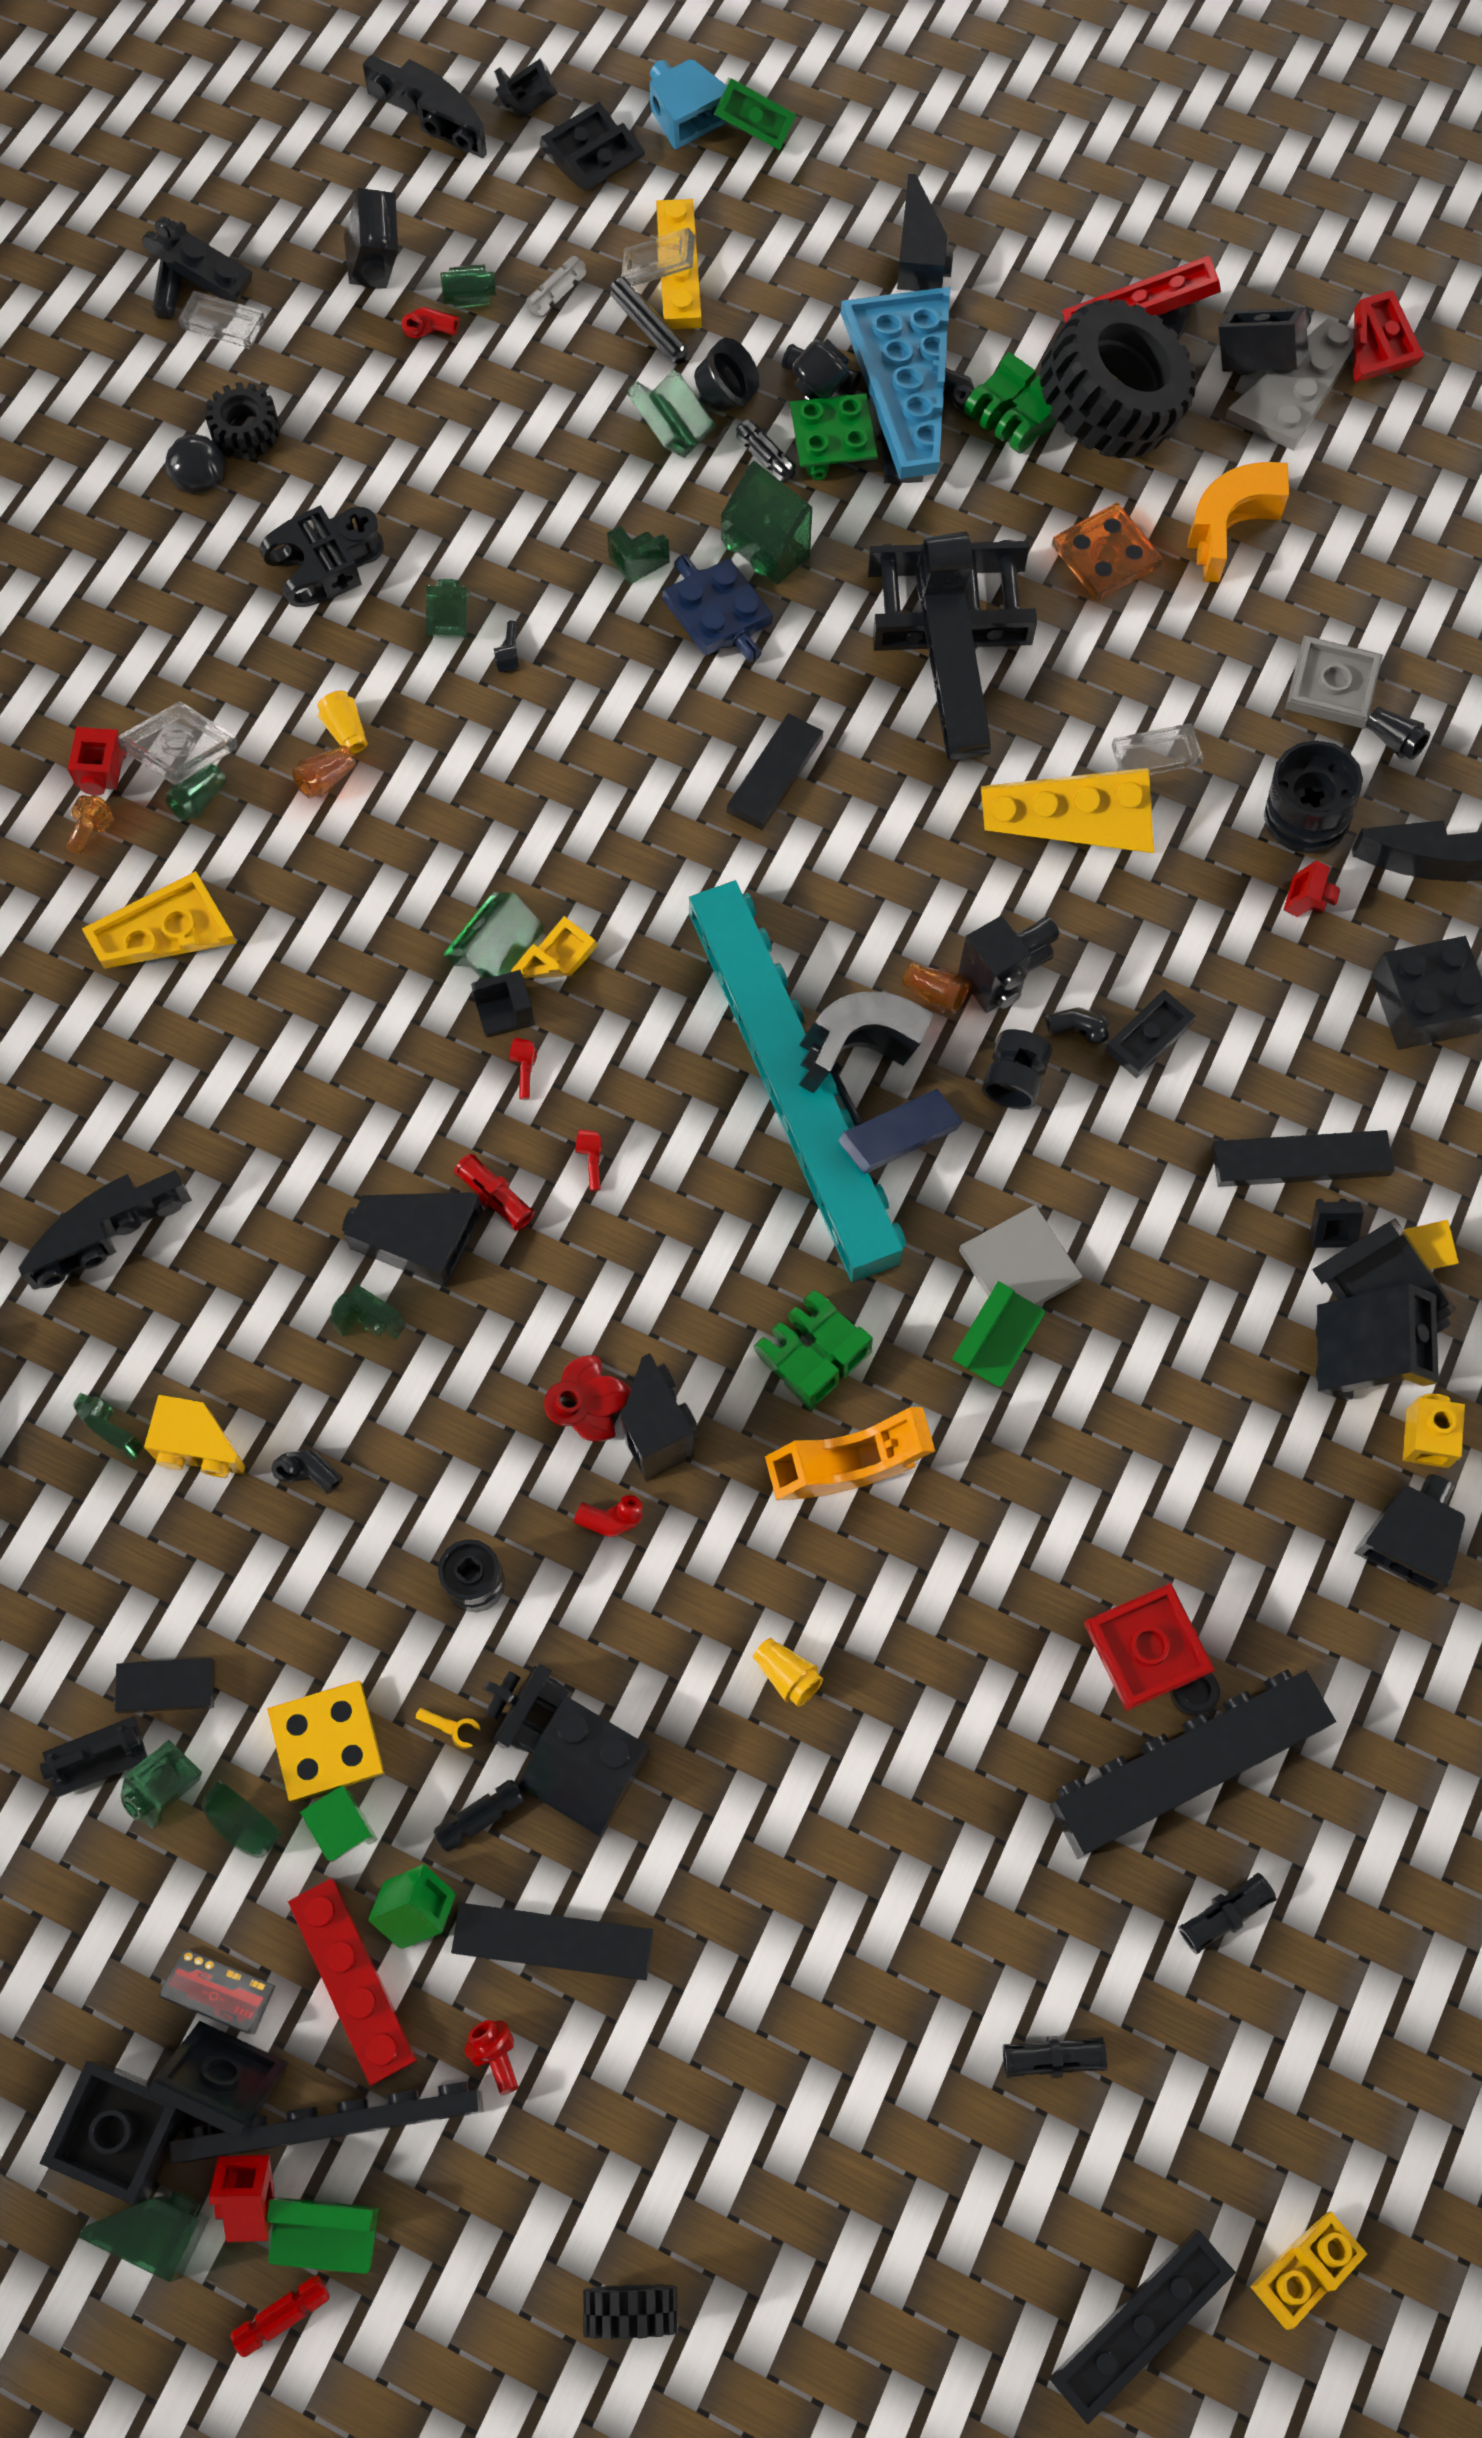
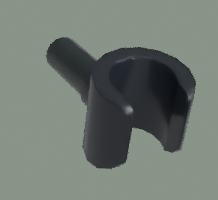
[493,620,519,672]

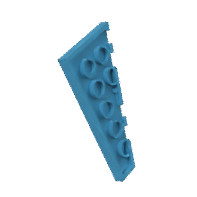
[840,287,951,479]

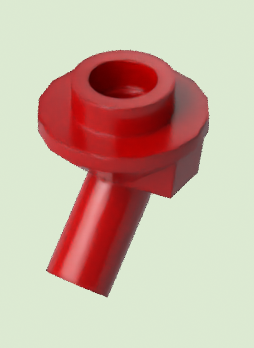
[464,2020,519,2095]

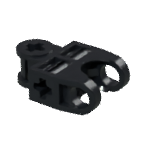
[259,505,384,607]

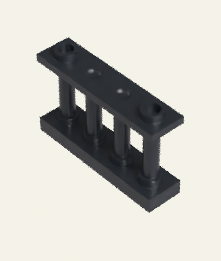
[868,540,1037,651]

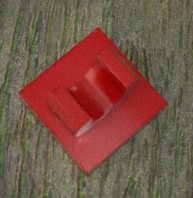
[1283,860,1340,917]

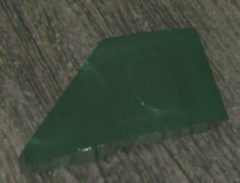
[73,1393,144,1462]

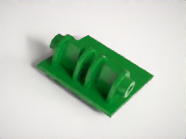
[790,393,878,481]

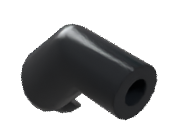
[944,368,975,411]

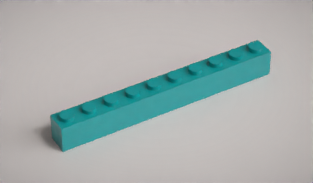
[689,880,907,1283]

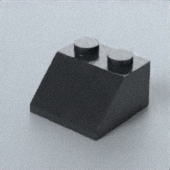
[518,1696,650,1837]

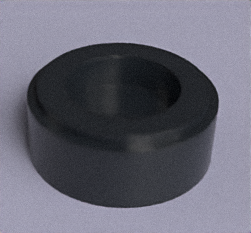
[1170,1673,1220,1717]

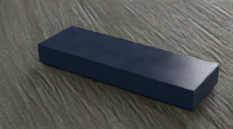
[838,1089,963,1174]

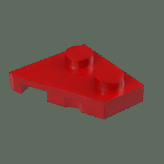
[1353,290,1424,383]

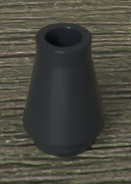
[1366,706,1430,760]

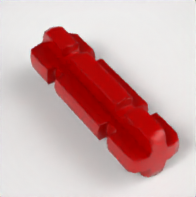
[230,2275,330,2357]

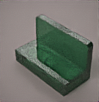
[626,370,716,458]
[443,892,545,980]

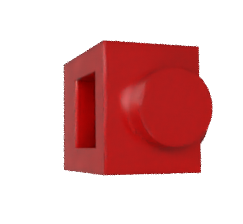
[67,727,127,796]
[209,2155,275,2242]

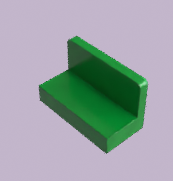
[714,77,796,150]
[952,1281,1045,1387]
[266,2197,380,2274]

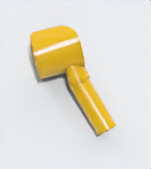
[416,1708,481,1749]

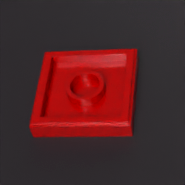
[1083,1583,1215,1712]

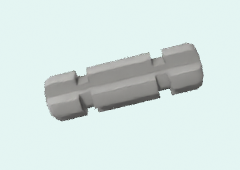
[526,256,586,317]

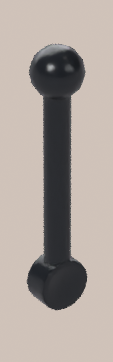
[830,1061,864,1126]

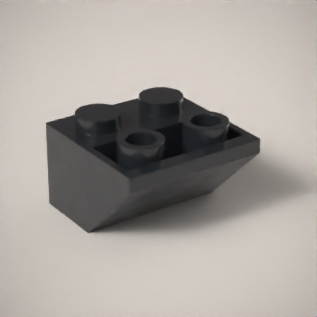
[621,1353,698,1481]

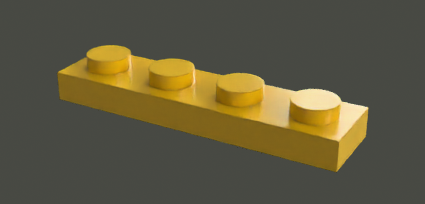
[656,199,702,329]

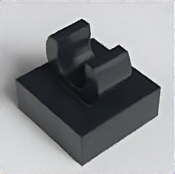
[1309,1199,1364,1248]

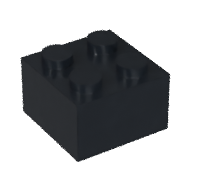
[1371,936,1482,1050]
[39,2061,186,2205]

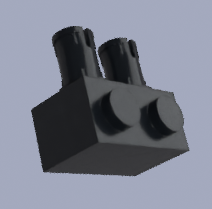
[1218,307,1312,375]
[958,915,1059,1013]

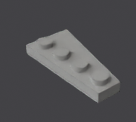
[1225,318,1354,451]

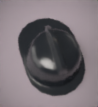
[694,337,759,412]

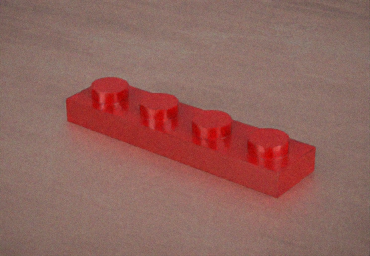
[1062,255,1221,324]
[287,1878,418,2086]

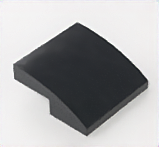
[540,102,645,191]

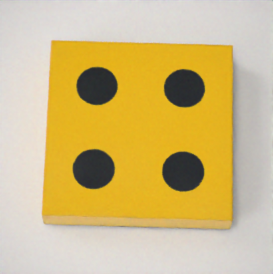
[267,1680,385,1803]

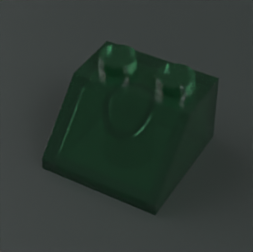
[721,461,813,585]

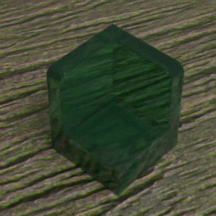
[607,526,670,585]

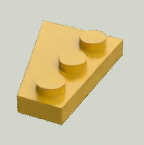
[82,871,237,969]

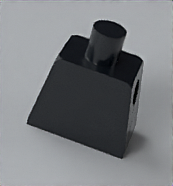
[1354,1474,1465,1595]

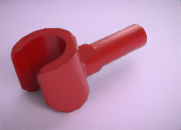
[509,1037,538,1100]
[575,1129,602,1192]

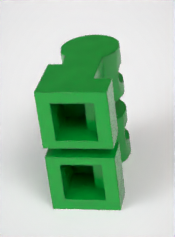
[964,352,1058,454]
[753,1290,873,1411]

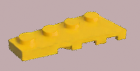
[981,768,1154,853]

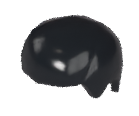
[165,434,227,495]

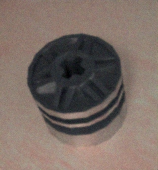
[1264,740,1363,854]

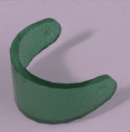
[202,1780,283,1858]

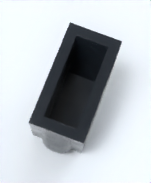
[344,188,398,288]

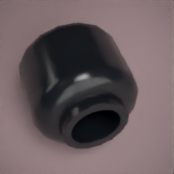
[792,339,850,399]

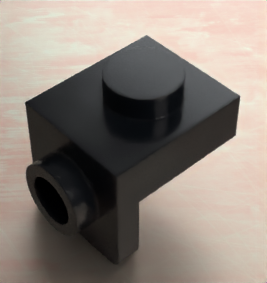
[494,58,558,118]

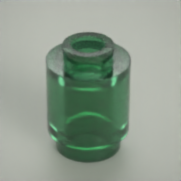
[440,264,497,308]

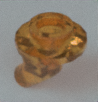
[66,795,114,854]

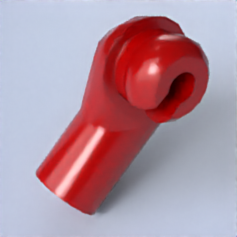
[401,307,459,339]
[573,1495,643,1537]

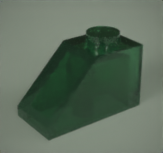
[78,2191,210,2282]

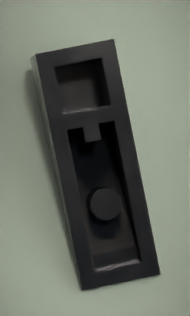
[897,174,953,291]

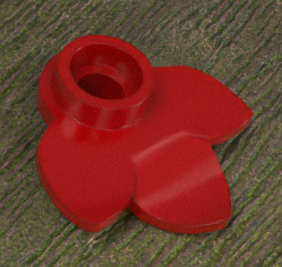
[543,1355,631,1442]

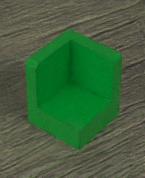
[300,1785,378,1862]
[368,1864,456,1949]

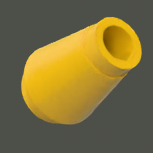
[317,690,368,755]
[753,1637,823,1707]

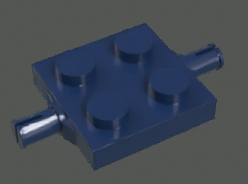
[662,554,773,663]

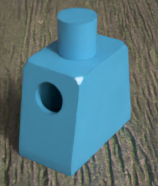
[649,59,727,150]

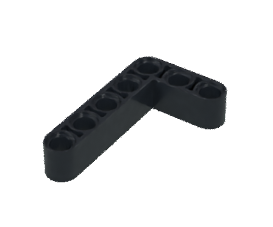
[916,531,991,761]

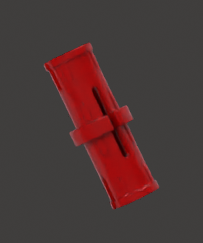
[454,1153,535,1231]

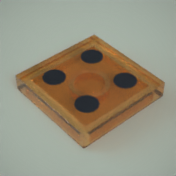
[1052,502,1163,601]

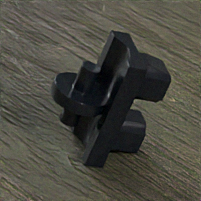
[483,1663,569,1754]

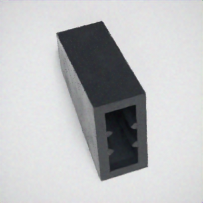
[342,1192,483,1288]

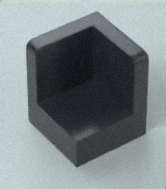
[471,970,535,1038]

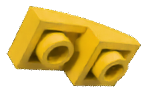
[1250,2211,1367,2330]

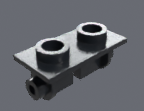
[40,1716,149,1798]

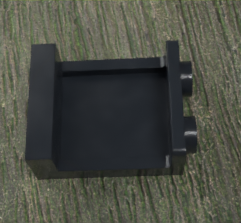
[1312,1218,1456,1333]
[1315,1283,1439,1401]

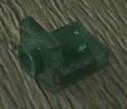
[426,579,471,638]
[330,1284,406,1340]
[120,1740,202,1828]

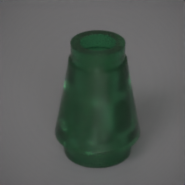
[164,764,227,821]

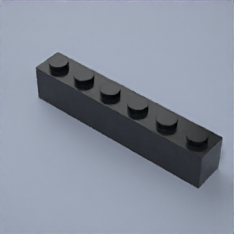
[1050,1669,1337,1859]

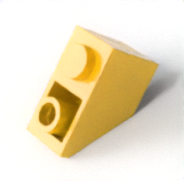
[144,1395,245,1478]

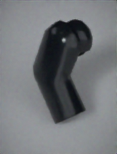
[1045,1007,1110,1044]
[271,1450,343,1494]

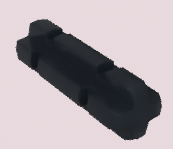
[736,419,796,483]
[434,1780,524,1852]

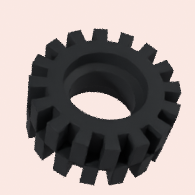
[205,382,280,460]
[583,2284,678,2339]

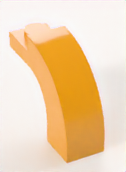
[1187,462,1289,583]
[765,1407,935,1500]

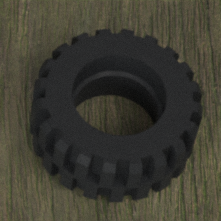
[1040,299,1196,458]

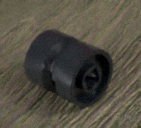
[982,1029,1053,1110]
[438,1539,506,1613]

